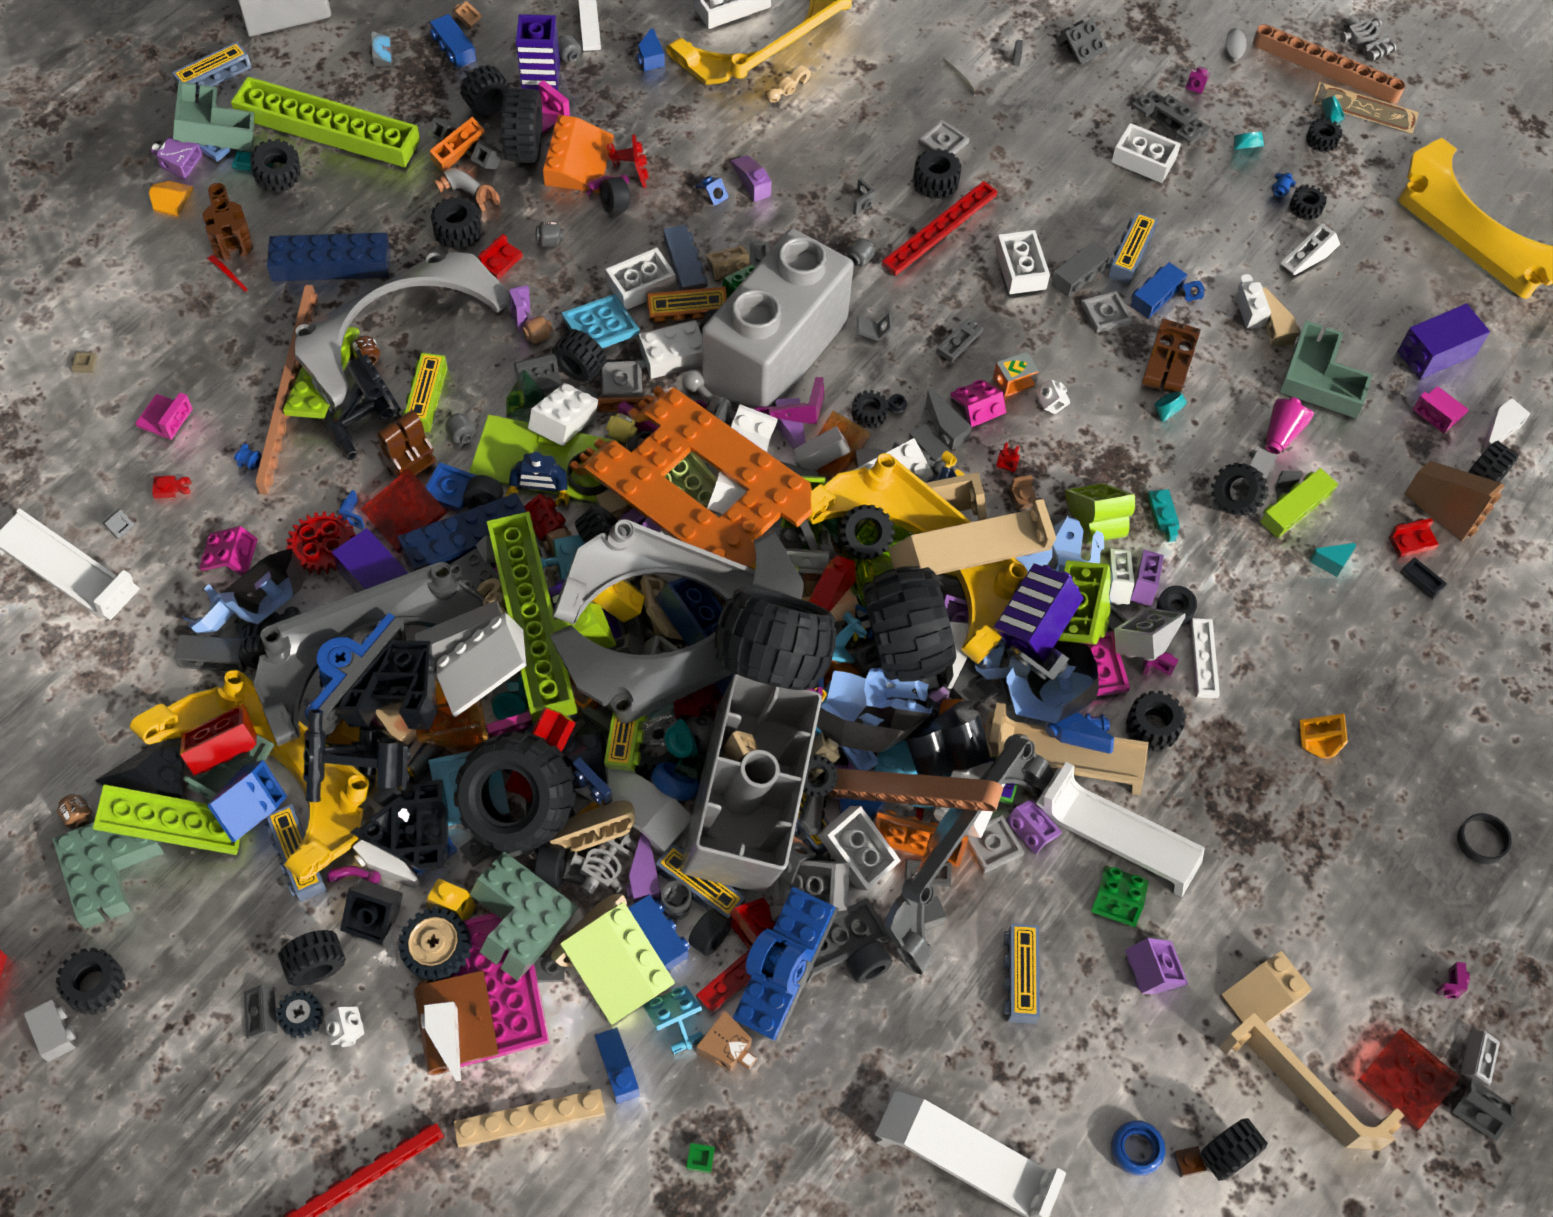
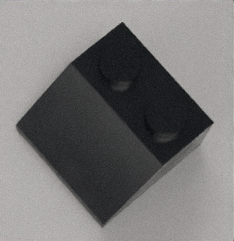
[562,731,609,789]
[340,878,403,945]

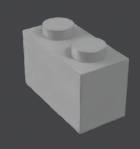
[24,1000,76,1062]

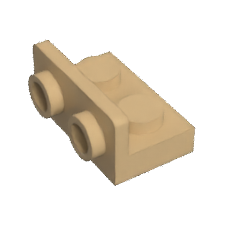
[706,245,750,280]

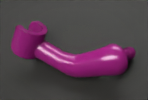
[587,175,629,196]
[327,866,381,884]

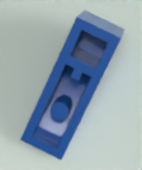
[1044,702,1114,754]
[594,1027,640,1104]

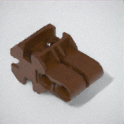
[202,183,254,261]
[1141,318,1201,393]
[375,410,436,484]

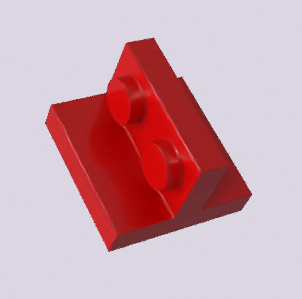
[730,897,776,950]

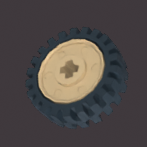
[398,907,472,982]

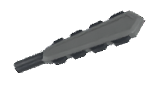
[799,772,827,835]

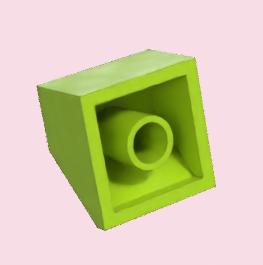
[552,603,616,649]

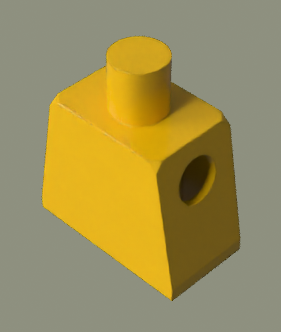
[426,879,477,921]

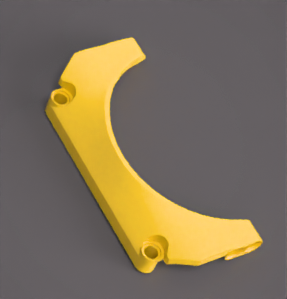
[666,0,852,85]
[1398,138,1553,299]
[807,453,1027,664]
[130,670,369,881]

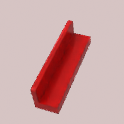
[505,707,576,803]

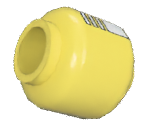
[606,413,638,443]

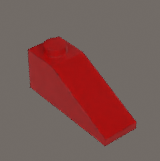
[808,555,856,612]

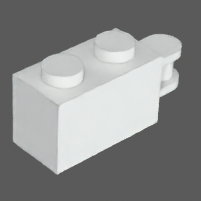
[1236,274,1271,329]

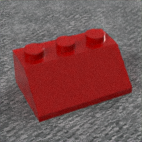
[180,704,257,776]

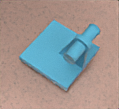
[832,612,867,664]
[643,985,704,1054]

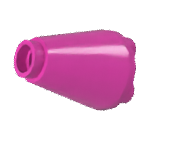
[1265,397,1314,454]

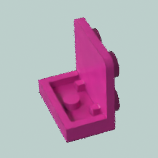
[950,380,1006,427]

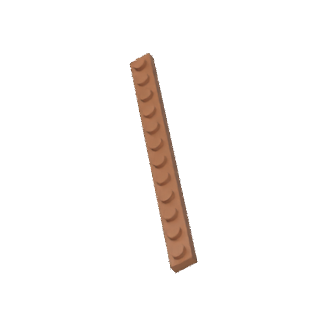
[255,285,318,494]

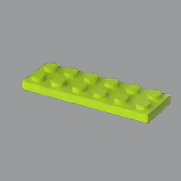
[283,327,360,419]
[93,785,241,855]

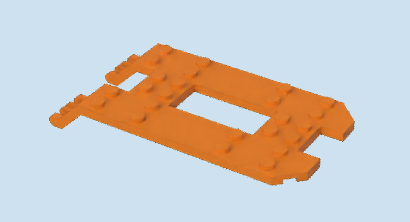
[569,386,812,569]

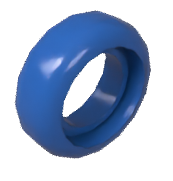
[651,762,700,801]
[1111,1120,1166,1176]

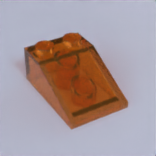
[815,411,872,480]
[416,699,488,750]

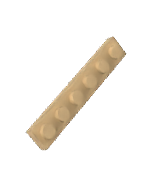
[454,1089,605,1148]

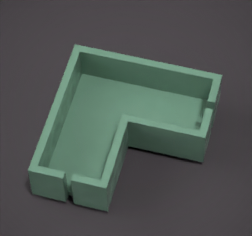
[173,81,254,151]
[1280,320,1373,418]
[52,823,164,929]
[470,851,579,981]

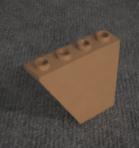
[1404,461,1505,541]

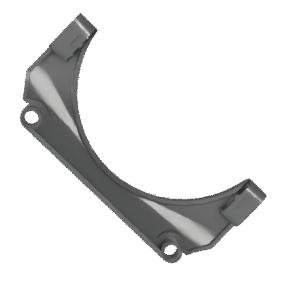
[550,530,804,724]
[253,562,484,746]
[884,734,1054,975]

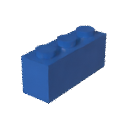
[429,14,477,69]
[1130,262,1188,319]
[628,894,690,971]

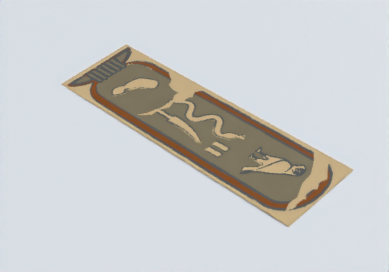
[1312,82,1419,134]

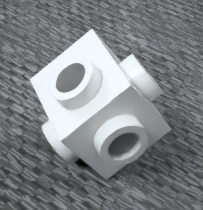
[1036,379,1071,414]
[324,1007,364,1047]

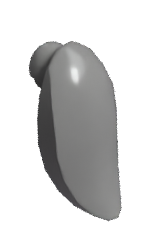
[1226,28,1246,62]

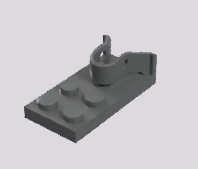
[806,898,891,984]

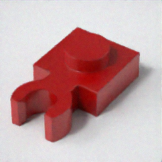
[996,442,1020,473]
[152,475,191,498]

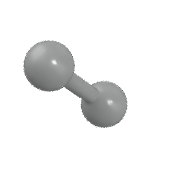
[682,369,731,416]

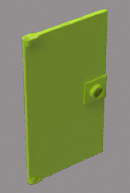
[469,414,618,503]

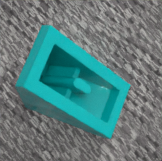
[1310,543,1356,577]

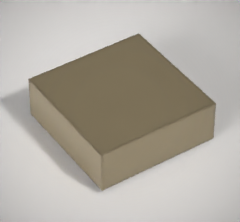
[71,352,98,373]

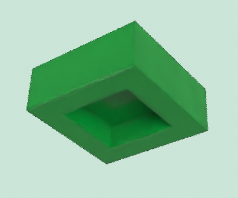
[686,1143,715,1174]

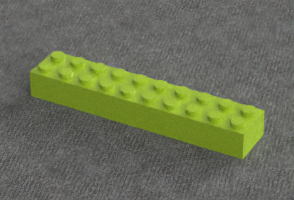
[231,77,420,168]
[487,512,577,724]

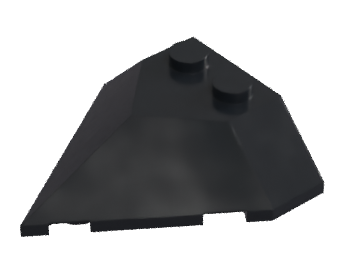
[95,738,187,800]
[350,780,448,870]

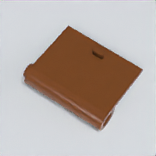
[414,970,499,1075]

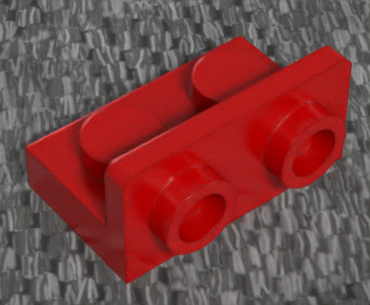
[478,234,523,279]
[524,493,568,542]
[1388,518,1439,558]

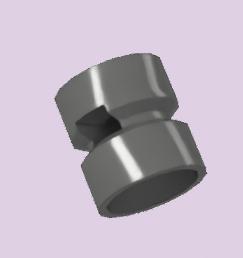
[661,880,692,920]

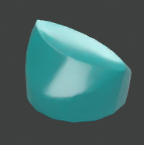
[1322,95,1345,124]
[1234,132,1264,150]
[1154,391,1187,422]
[491,692,529,720]
[664,718,698,758]

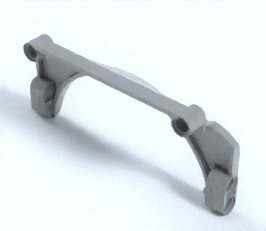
[295,252,510,408]
[552,519,755,624]

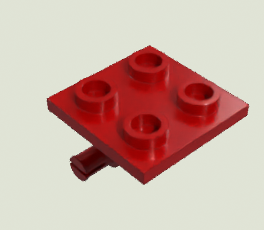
[607,134,649,188]

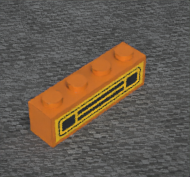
[647,287,727,323]

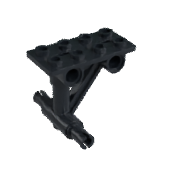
[319,350,402,460]
[303,709,410,802]

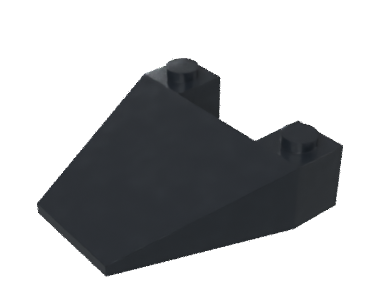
[338,640,437,730]

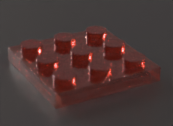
[361,468,447,553]
[1357,1028,1461,1132]

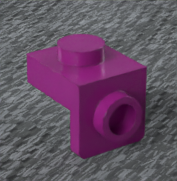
[1186,66,1211,94]
[1142,652,1179,676]
[1436,962,1470,999]

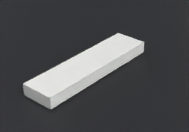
[579,0,601,51]
[1190,618,1220,698]

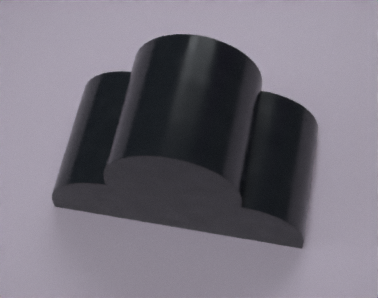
[906,700,992,776]

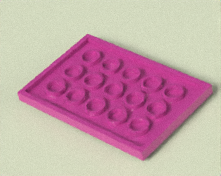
[432,913,550,1068]

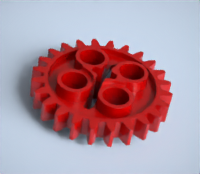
[286,511,356,575]

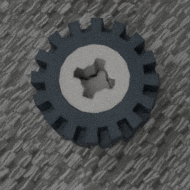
[276,990,324,1038]

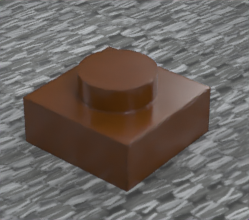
[1173,1146,1206,1177]

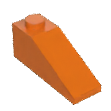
[430,117,485,173]

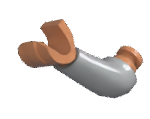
[434,168,500,212]

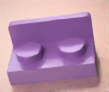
[509,285,530,332]
[1006,799,1062,854]

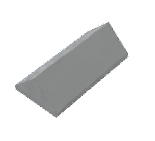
[415,600,503,674]

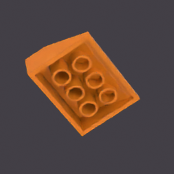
[543,115,614,193]
[875,810,969,867]

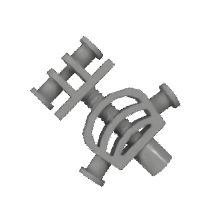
[1340,15,1396,61]
[570,833,639,895]

